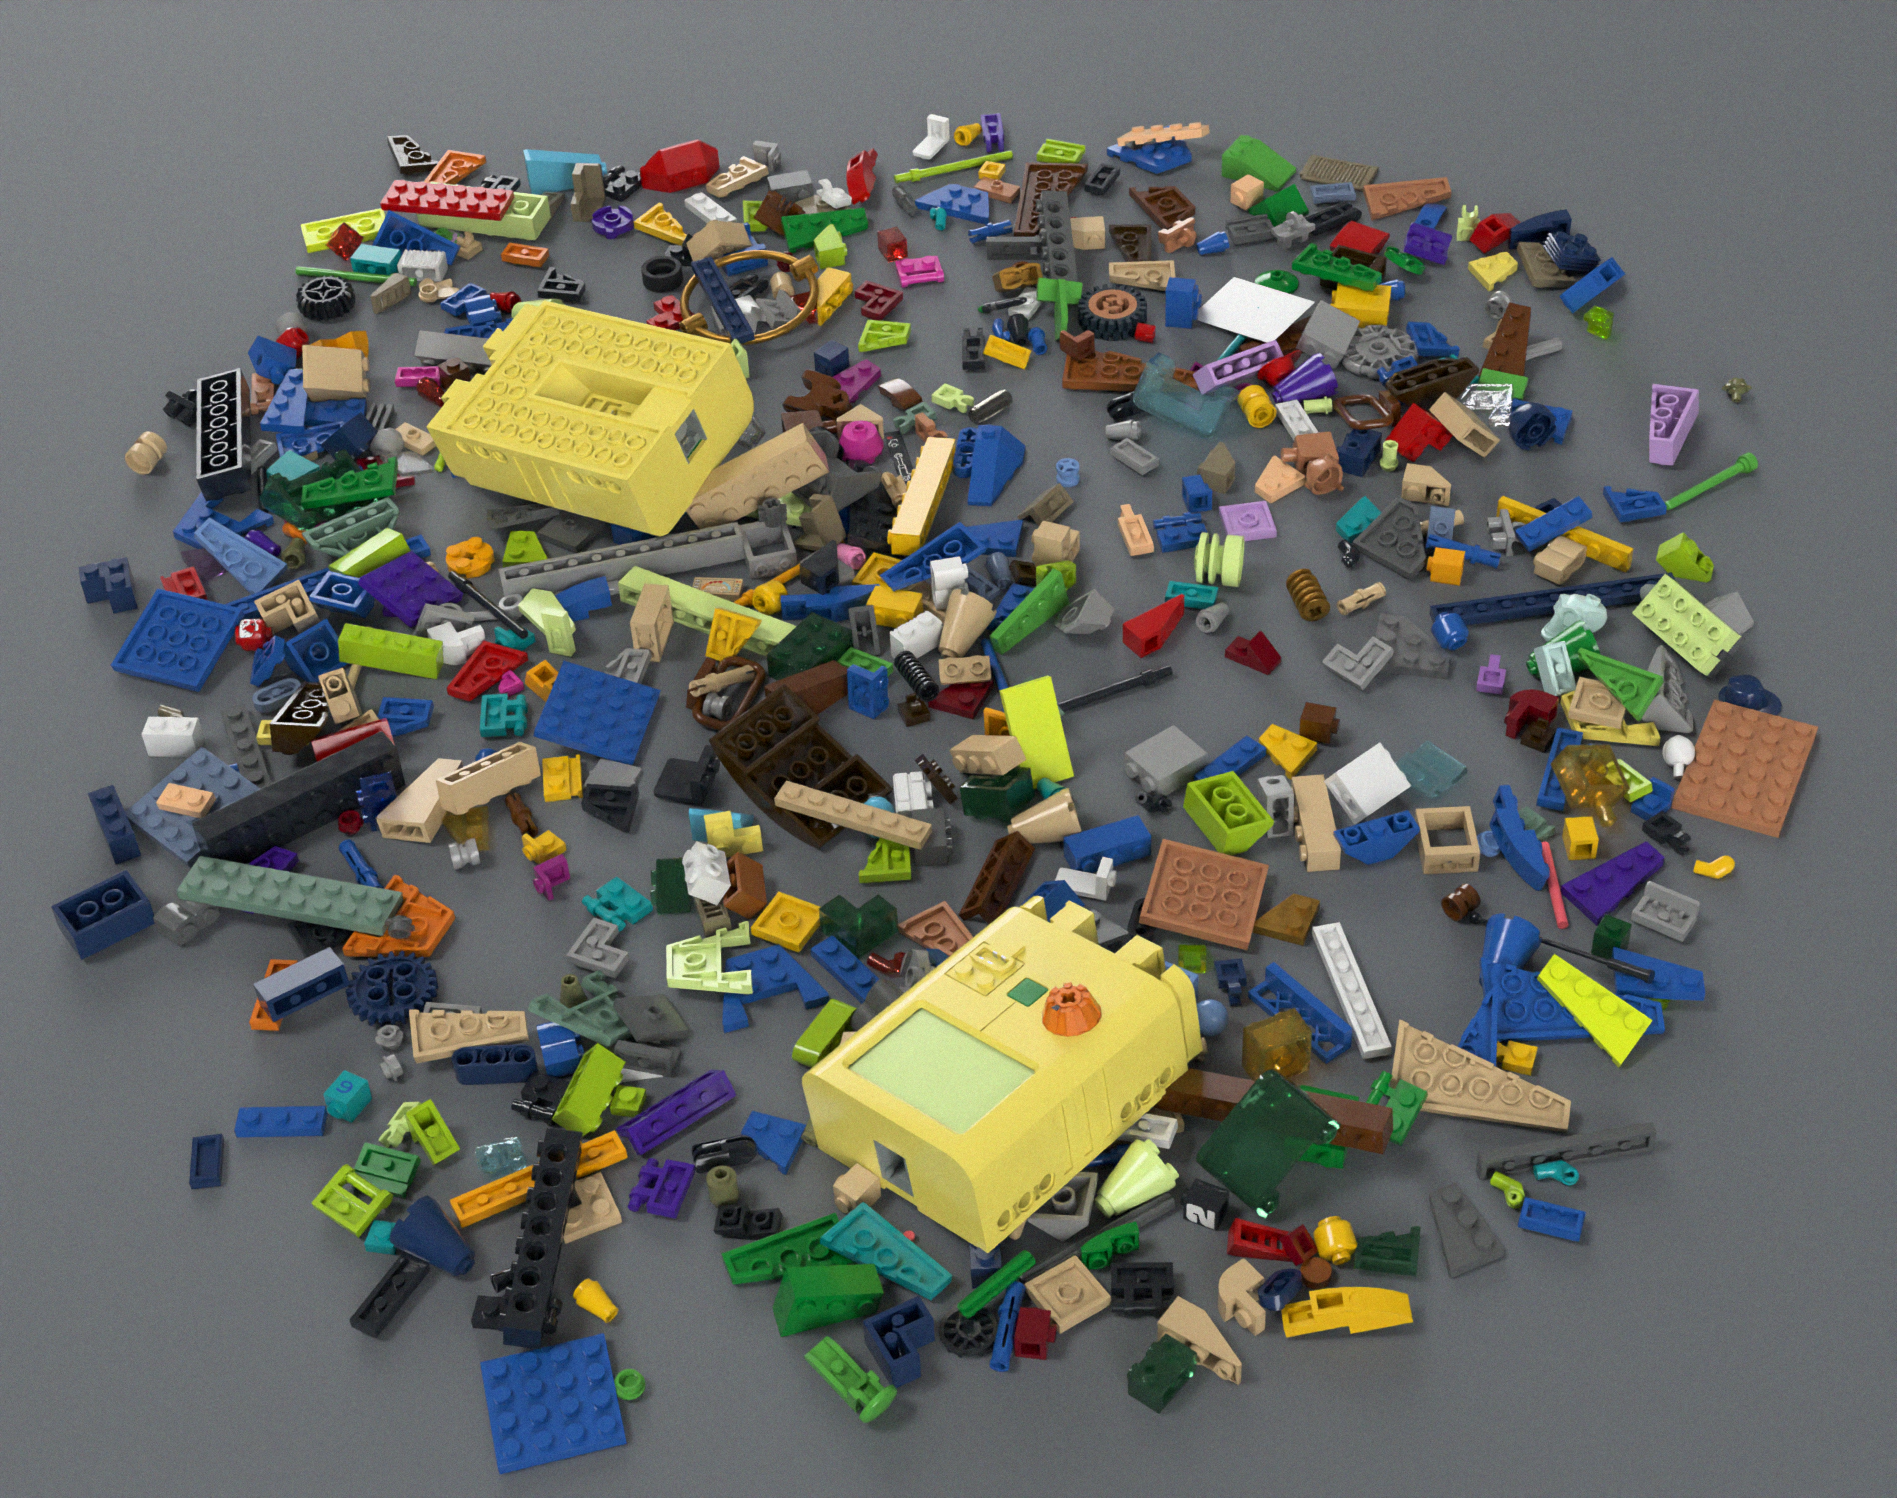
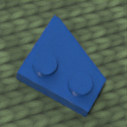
[1406,322,1460,357]
[377,697,434,737]
[741,1111,806,1175]

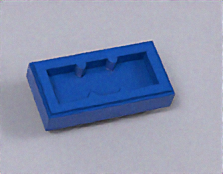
[440,282,487,316]
[1518,1197,1586,1242]

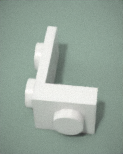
[913,114,950,159]
[1055,857,1117,901]

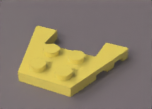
[1560,690,1661,746]

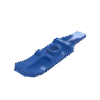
[1414,203,1447,229]

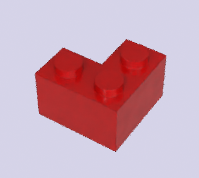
[1385,403,1453,462]

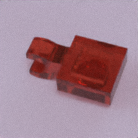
[790,291,817,324]

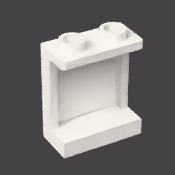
[1324,743,1411,825]

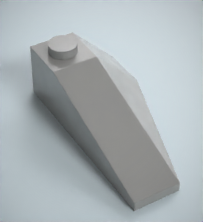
[1640,645,1693,733]

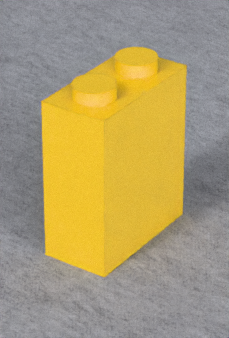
[1330,282,1391,328]

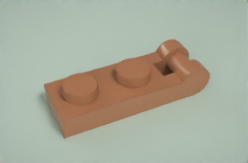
[250,373,276,415]

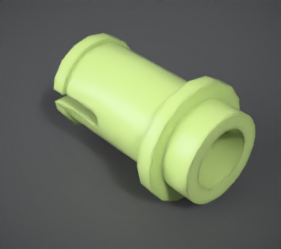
[1303,396,1332,415]
[1380,440,1399,472]

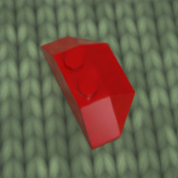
[639,139,720,193]

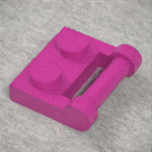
[895,256,944,288]

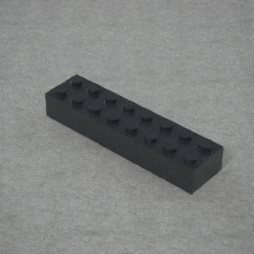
[196,368,251,502]
[192,731,406,864]

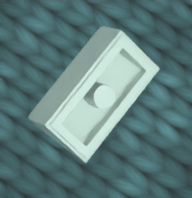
[1534,641,1576,696]

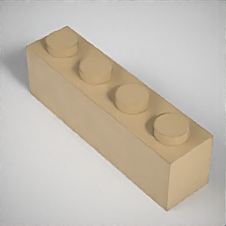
[436,742,541,815]
[1291,774,1341,872]

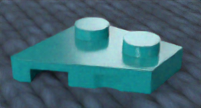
[1336,496,1381,543]

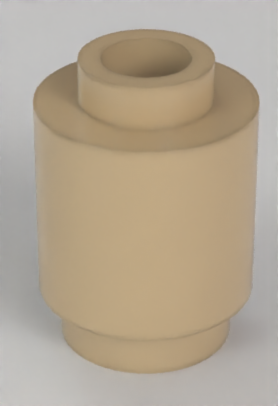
[770,272,795,299]

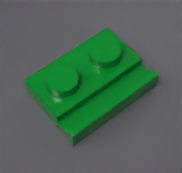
[354,1142,421,1199]

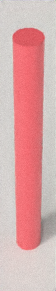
[1541,842,1569,929]

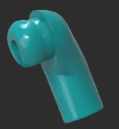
[1533,1160,1579,1185]

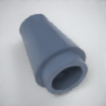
[985,552,1012,589]

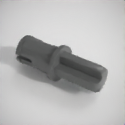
[892,185,918,216]

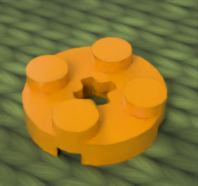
[445,537,495,578]

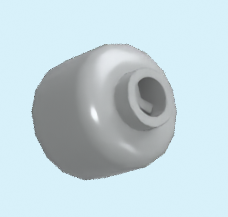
[275,312,308,336]
[370,428,405,461]

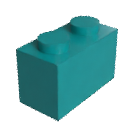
[350,244,401,275]

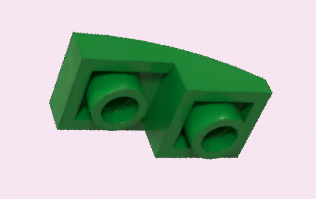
[1081,1222,1139,1270]

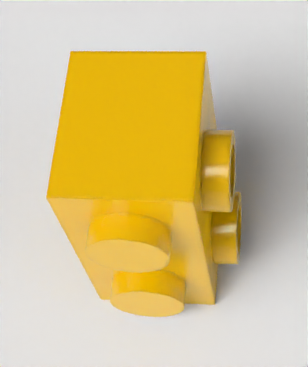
[866,585,924,628]

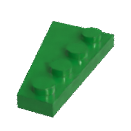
[781,208,868,253]
[1292,243,1382,291]
[721,1212,858,1285]

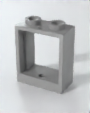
[738,521,797,580]

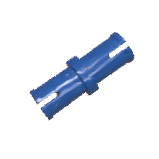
[968,220,1012,244]

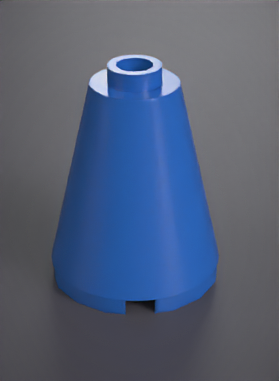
[1479,913,1542,986]

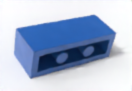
[1064,815,1151,873]

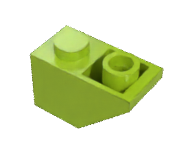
[814,224,848,269]
[1656,532,1714,583]

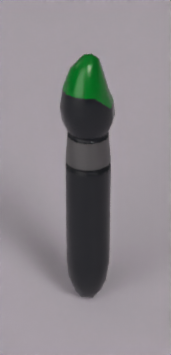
[977,297,1027,313]

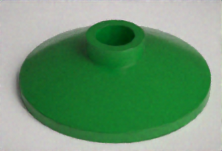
[1255,270,1299,294]

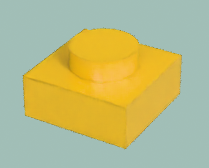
[978,161,1006,180]

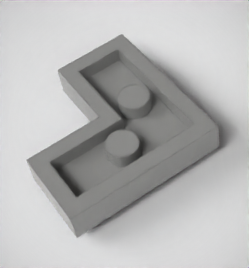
[1322,636,1394,691]
[566,918,629,979]

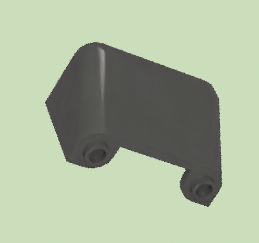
[792,430,883,512]

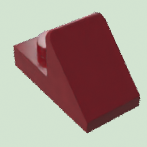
[1225,631,1281,675]

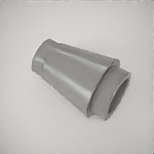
[1106,419,1141,442]
[1196,602,1229,633]

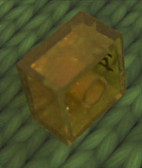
[1242,1008,1312,1084]

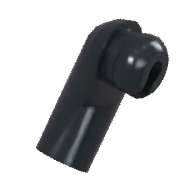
[1338,539,1360,568]
[1135,792,1172,813]

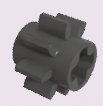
[758,498,787,528]

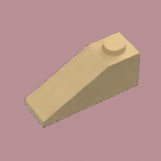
[1039,216,1105,250]

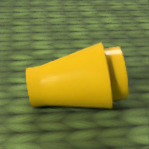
[954,123,982,146]
[573,1278,619,1323]

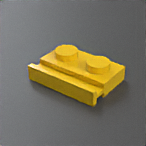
[542,754,583,802]

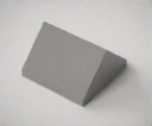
[1705,591,1754,635]
[1027,1172,1098,1242]

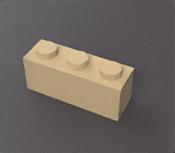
[950,735,1026,775]

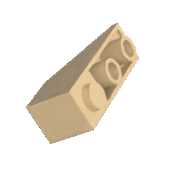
[1157,1296,1242,1385]

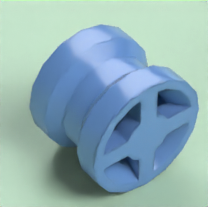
[1056,458,1080,487]

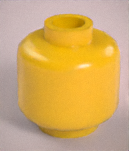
[752,580,788,616]
[1313,1216,1358,1265]

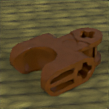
[782,369,853,421]

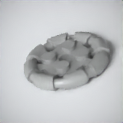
[1340,325,1419,379]

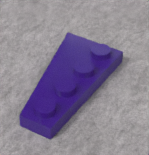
[1561,841,1665,926]

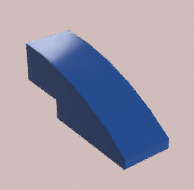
[555,576,612,621]

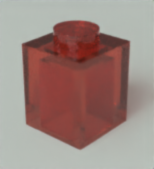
[877,226,908,263]

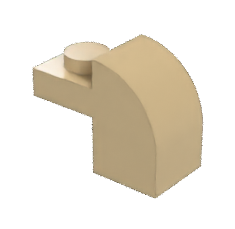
[1218,1258,1266,1336]

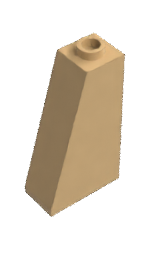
[376,758,464,843]

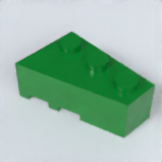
[772,1264,884,1337]

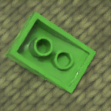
[1222,135,1296,192]

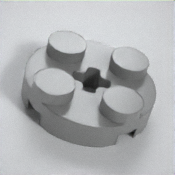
[900,949,935,993]

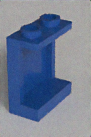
[722,222,768,277]

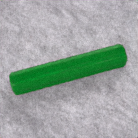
[957,1250,1036,1319]

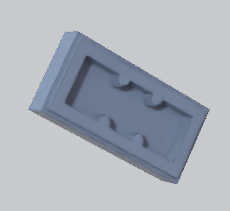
[1310,182,1356,204]
[1425,506,1456,554]

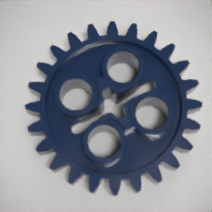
[345,951,439,1028]

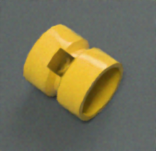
[1237,385,1277,428]

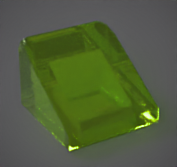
[1178,944,1206,974]

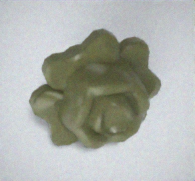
[1722,377,1751,402]

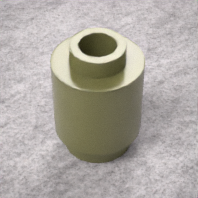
[706,1166,739,1208]

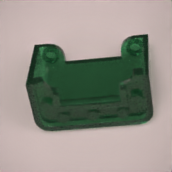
[259,449,373,530]
[1196,1069,1342,1218]

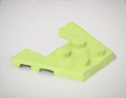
[666,921,753,994]

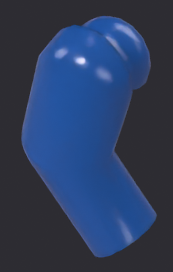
[992,318,1011,342]

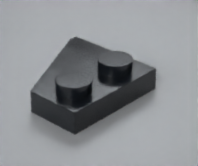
[537,267,586,302]
[581,784,639,833]

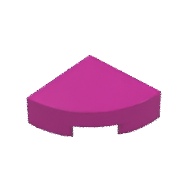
[498,670,525,697]

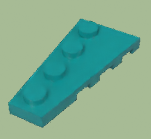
[820,1202,953,1300]

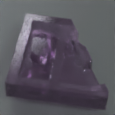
[181,548,228,583]

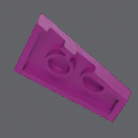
[833,359,881,403]

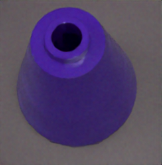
[1271,353,1338,404]

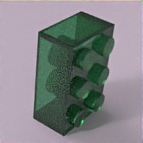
[766,612,854,681]

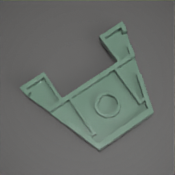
[527,970,633,1048]

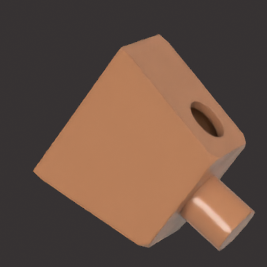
[1281,432,1339,475]

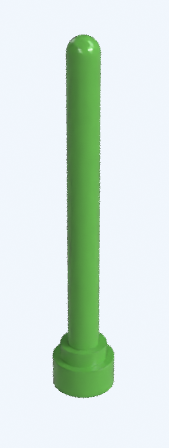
[1665,452,1758,510]

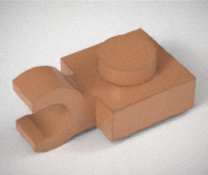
[915,412,947,443]

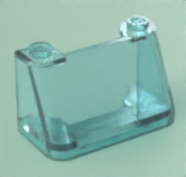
[1133,352,1241,439]

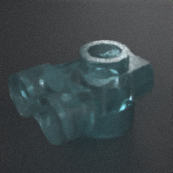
[475,1136,526,1174]

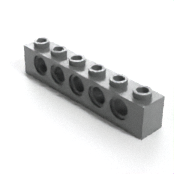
[1036,190,1078,282]

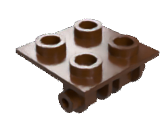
[753,190,805,237]

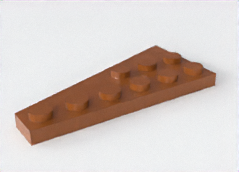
[1062,351,1199,395]

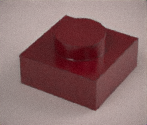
[1279,1224,1318,1266]

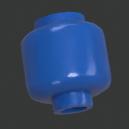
[1431,612,1469,651]

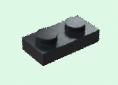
[1084,163,1120,196]

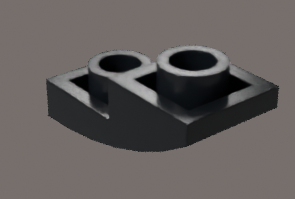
[714,1203,783,1240]

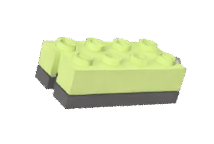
[1632,574,1746,679]

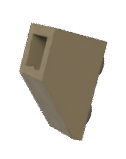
[1197,442,1235,494]

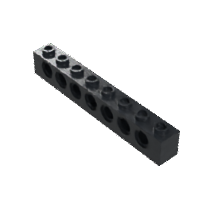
[498,1128,582,1349]

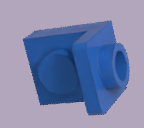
[1630,777,1675,821]

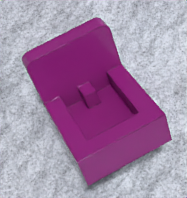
[533,854,570,901]

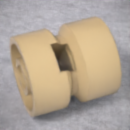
[125,431,167,475]

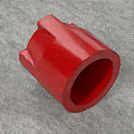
[1135,322,1156,343]

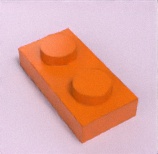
[501,243,549,267]

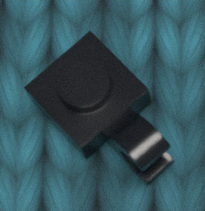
[1642,811,1691,855]

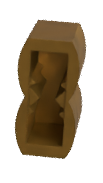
[992,263,1043,292]

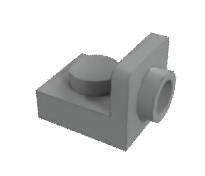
[753,140,782,172]

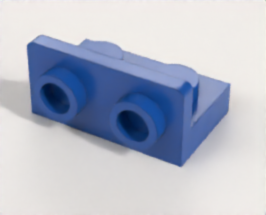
[847,664,889,719]

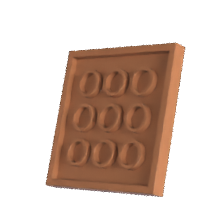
[1139,839,1269,950]

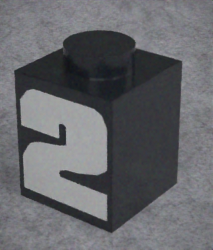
[1180,1178,1229,1231]

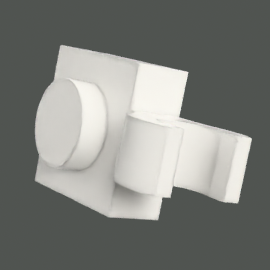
[817,179,852,208]

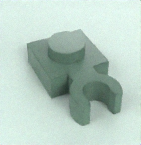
[893,401,937,434]

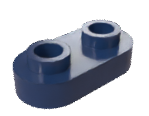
[1257,1268,1303,1311]

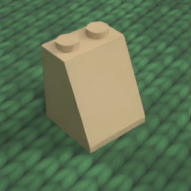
[302,345,370,402]

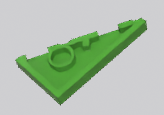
[1578,648,1664,721]

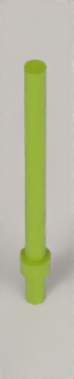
[894,150,1013,183]

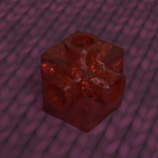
[326,222,364,261]

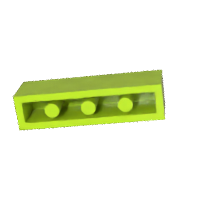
[338,623,444,679]

